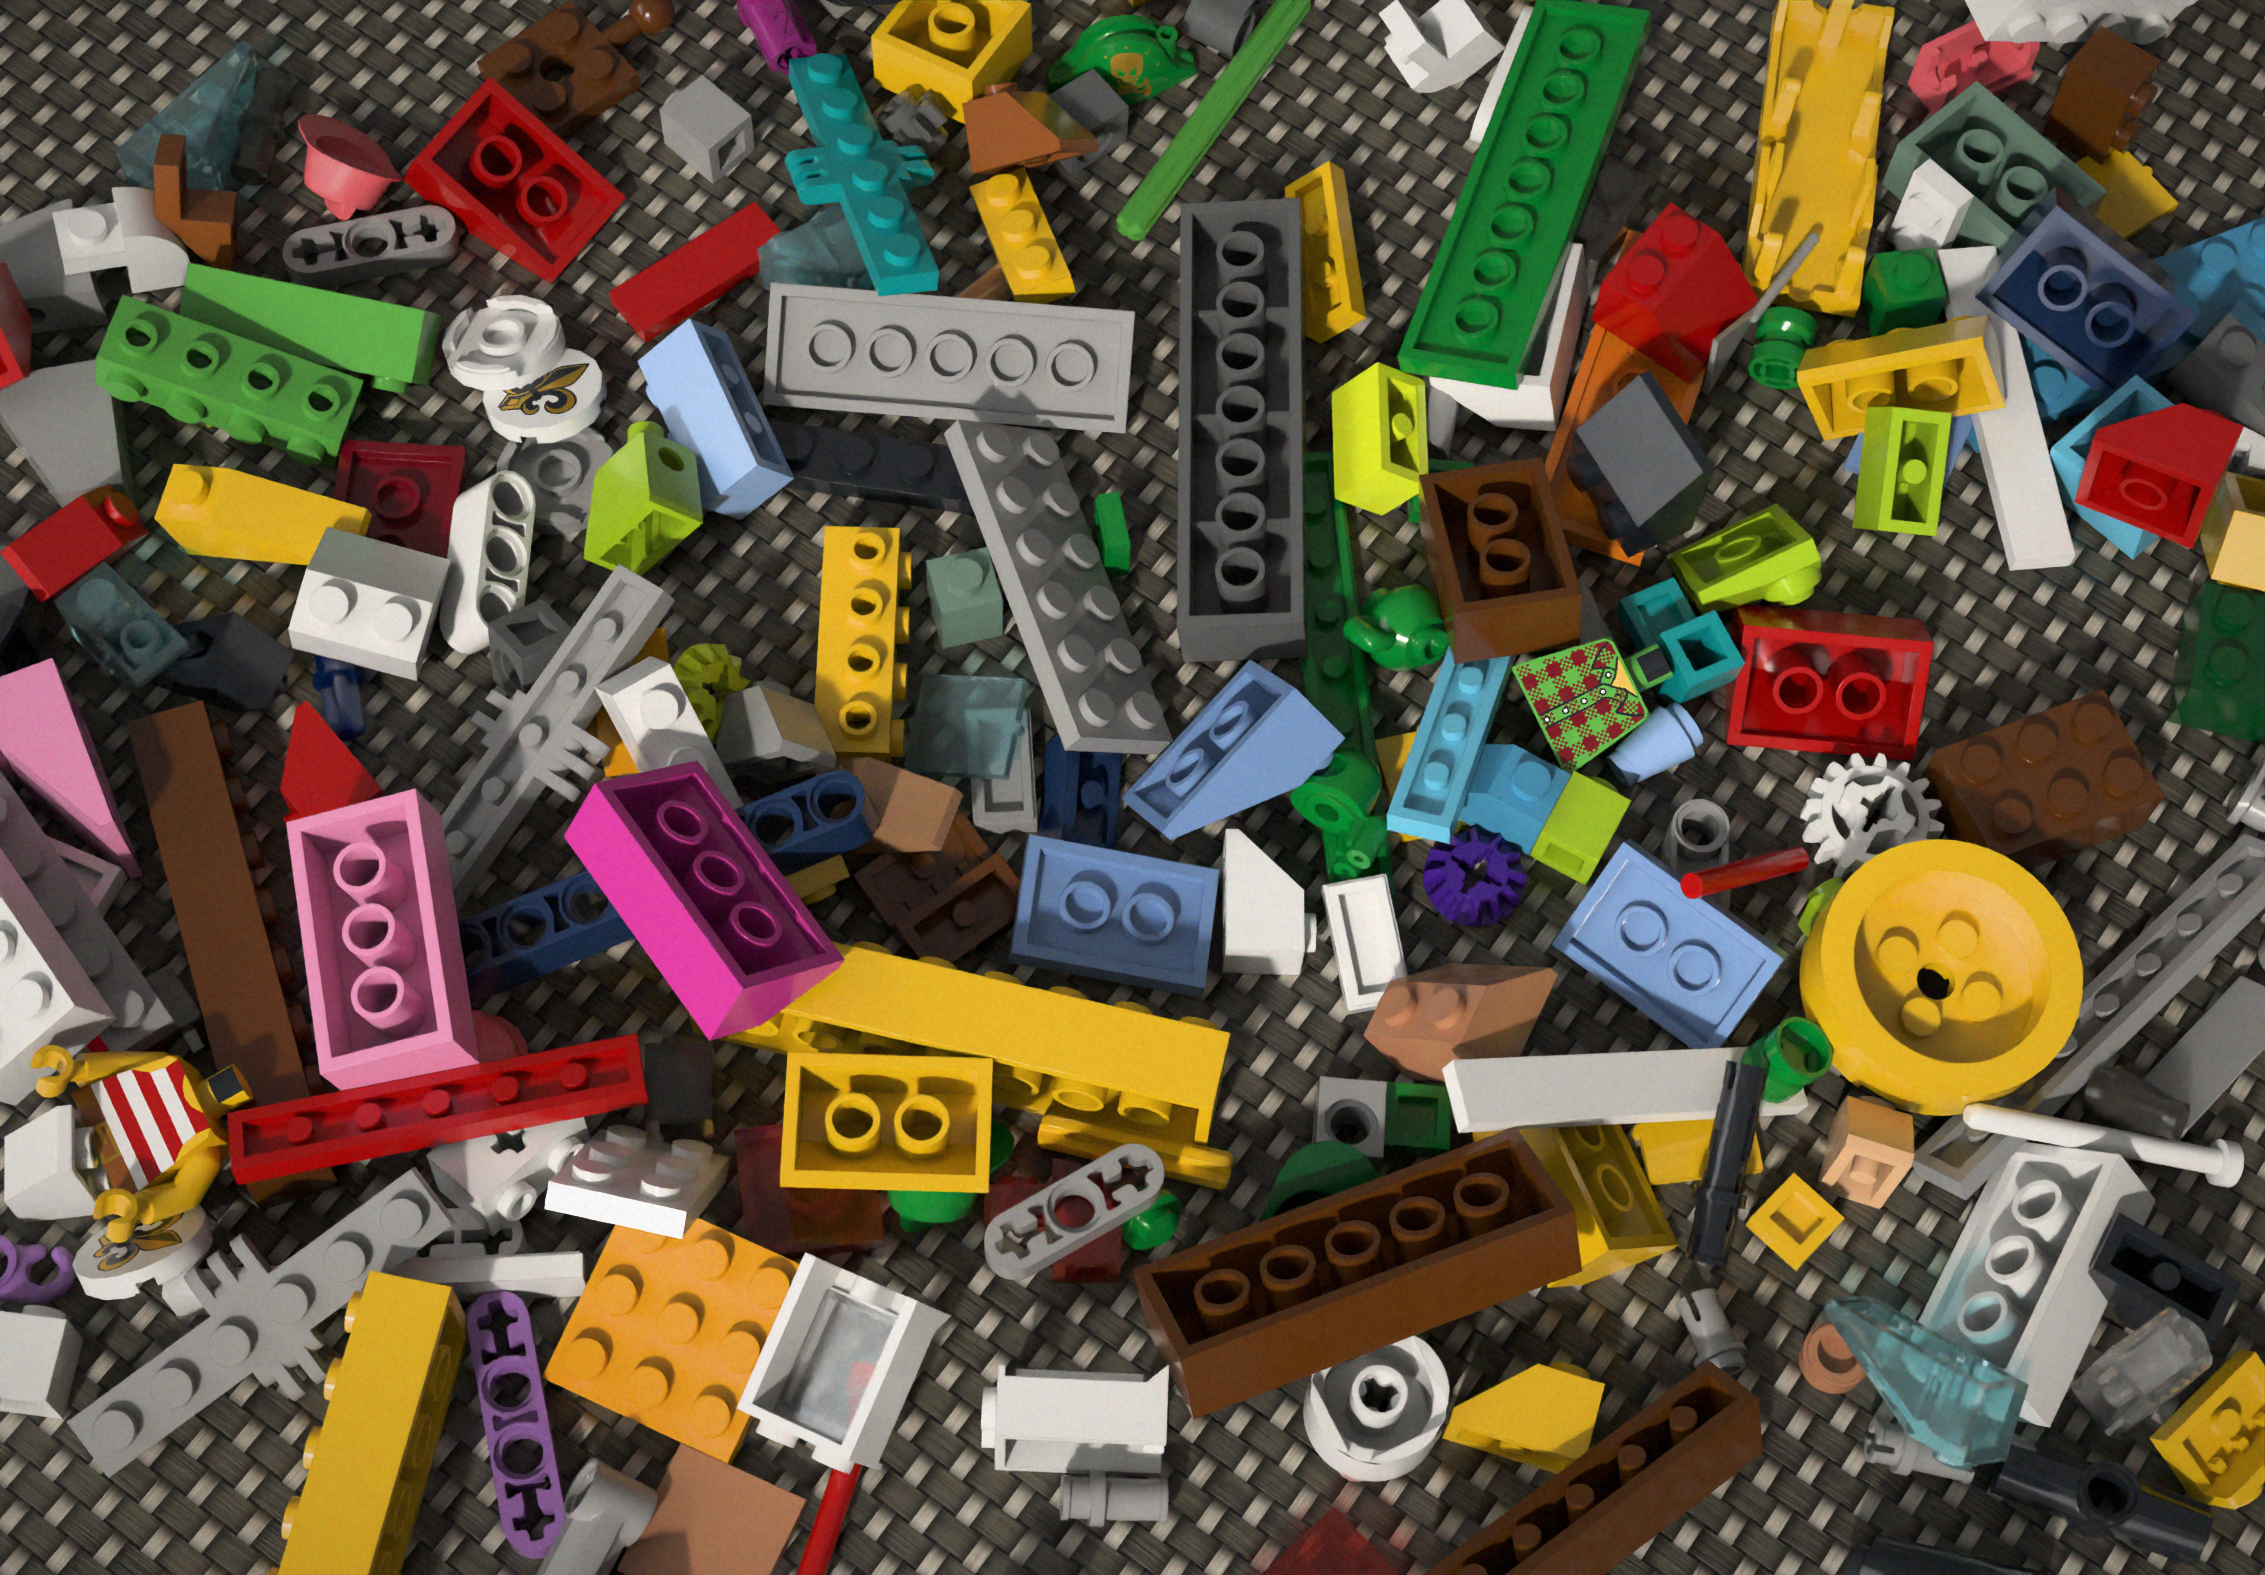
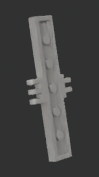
[442,563,675,913]
[67,1167,456,1478]

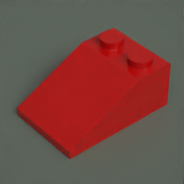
[402,76,627,284]

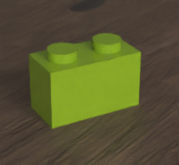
[1852,406,1952,537]

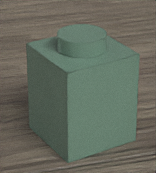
[926,547,1003,649]

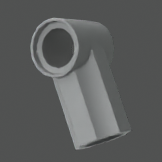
[536,1458,657,1575]

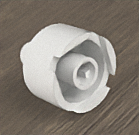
[1303,1335,1450,1482]

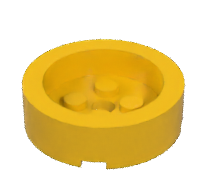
[1799,839,2083,1116]

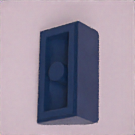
[1038,734,1122,850]

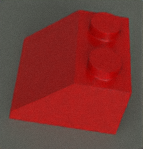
[1592,202,1758,384]
[2074,403,2244,549]

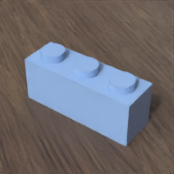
[638,318,794,520]

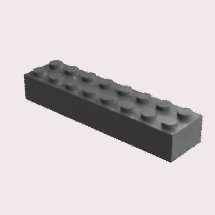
[1177,198,1308,662]

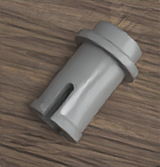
[1676,1288,1747,1376]

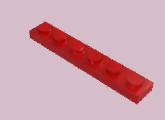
[227,1033,649,1185]

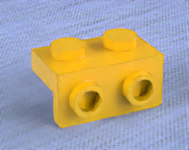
[2149,1350,2265,1509]

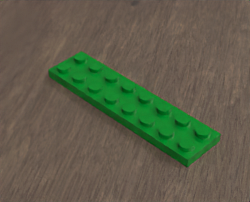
[1397,0,1652,391]

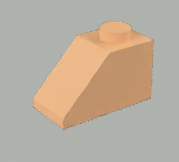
[1816,1096,1915,1209]

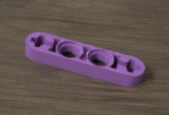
[467,1290,566,1559]

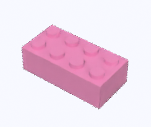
[286,788,480,1091]

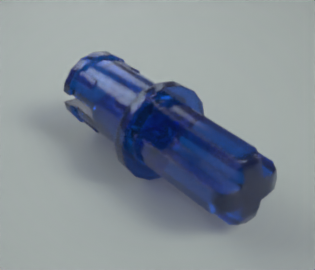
[312,654,366,742]

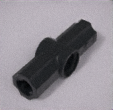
[1990,1432,2214,1567]

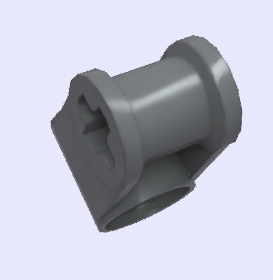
[1182,0,1270,57]

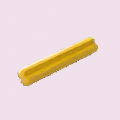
[1037,1110,1234,1190]

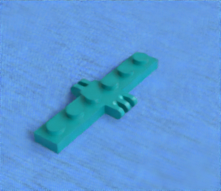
[785,53,939,297]

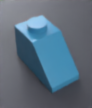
[1459,744,1571,857]

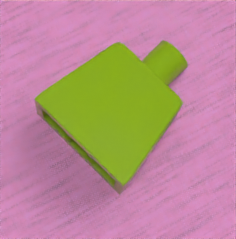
[584,421,703,576]

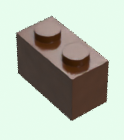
[2042,25,2161,165]

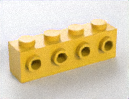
[814,526,913,775]

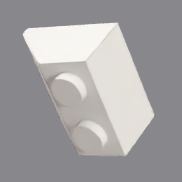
[288,527,451,681]

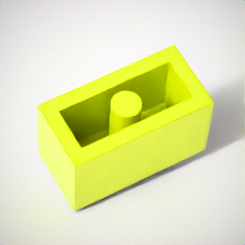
[1332,362,1429,516]

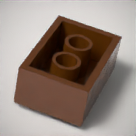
[1419,457,1582,664]
[1920,689,2165,871]

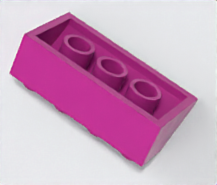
[564,760,845,1041]

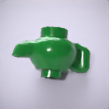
[1343,584,1449,673]

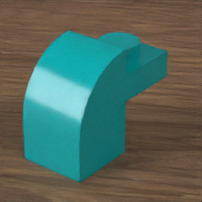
[1615,577,1745,705]

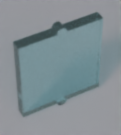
[903,674,1029,780]

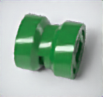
[1748,306,1818,390]
[1740,1016,1833,1104]

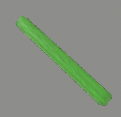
[1116,0,1311,242]

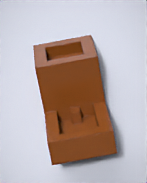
[153,133,239,271]

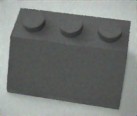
[2164,297,2265,437]

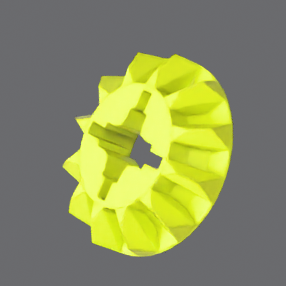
[673,643,750,744]

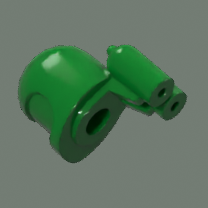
[1290,747,1391,881]

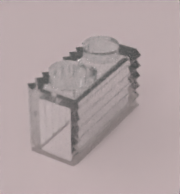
[2071,1307,2213,1438]

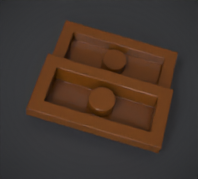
[850,807,1020,963]

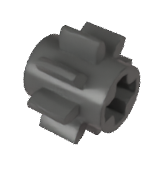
[877,90,949,159]

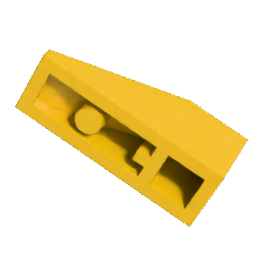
[154,464,372,565]

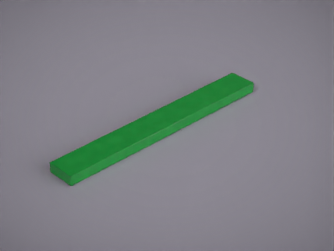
[1300,451,1395,903]

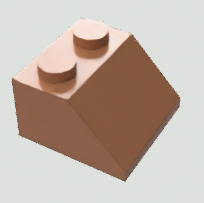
[1363,963,1558,1082]

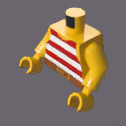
[30,1045,253,1243]

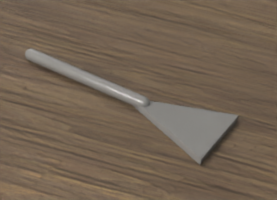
[1702,233,1820,395]

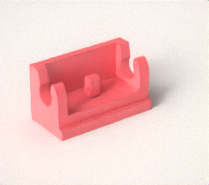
[1907,20,2040,115]

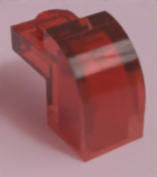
[984,1158,1122,1283]

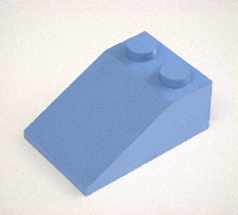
[1121,660,1345,840]

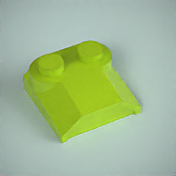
[1666,503,1822,615]

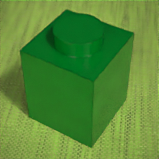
[1861,247,1948,337]

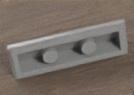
[2119,976,2265,1141]

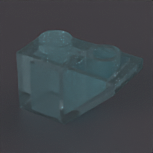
[757,204,876,291]
[54,561,190,689]

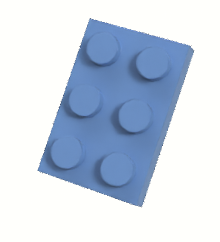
[1008,834,1220,998]
[1552,838,1789,1049]

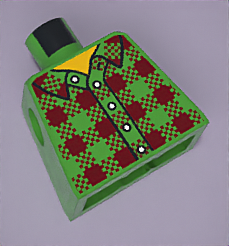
[1511,636,1674,774]

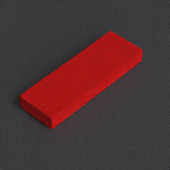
[609,202,791,344]

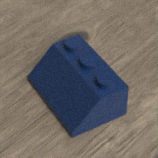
[1975,185,2199,399]

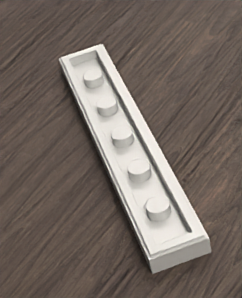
[1935,246,2075,571]
[1442,1047,1809,1133]
[162,1251,590,1316]

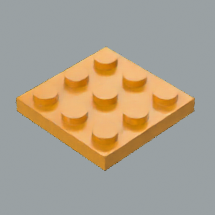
[542,1218,800,1465]

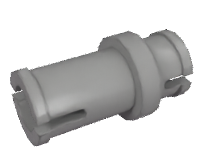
[1864,1418,1979,1484]
[1059,1470,1168,1527]

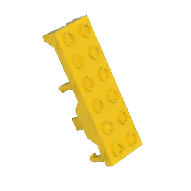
[1741,0,1895,318]

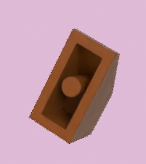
[962,82,1099,174]

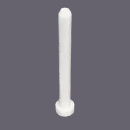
[1963,1102,2244,1188]

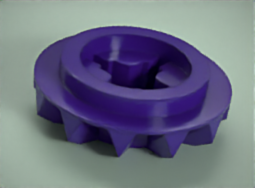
[1423,827,1527,927]

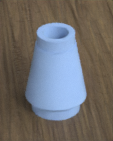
[1606,702,1703,788]

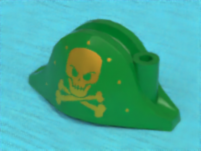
[1045,15,1196,105]

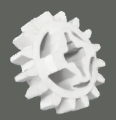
[1800,753,1944,879]

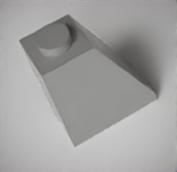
[0,359,136,508]

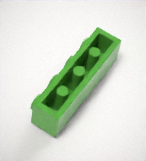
[179,263,442,395]
[95,294,364,469]

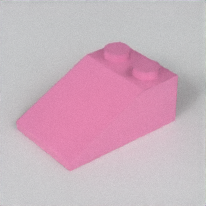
[0,658,143,879]

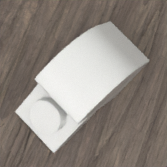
[1379,0,1505,93]
[52,187,190,294]

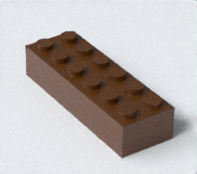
[1133,1127,1582,1419]

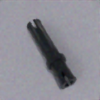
[1684,1060,1769,1268]

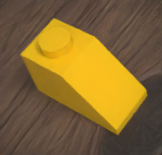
[1442,1362,1605,1474]

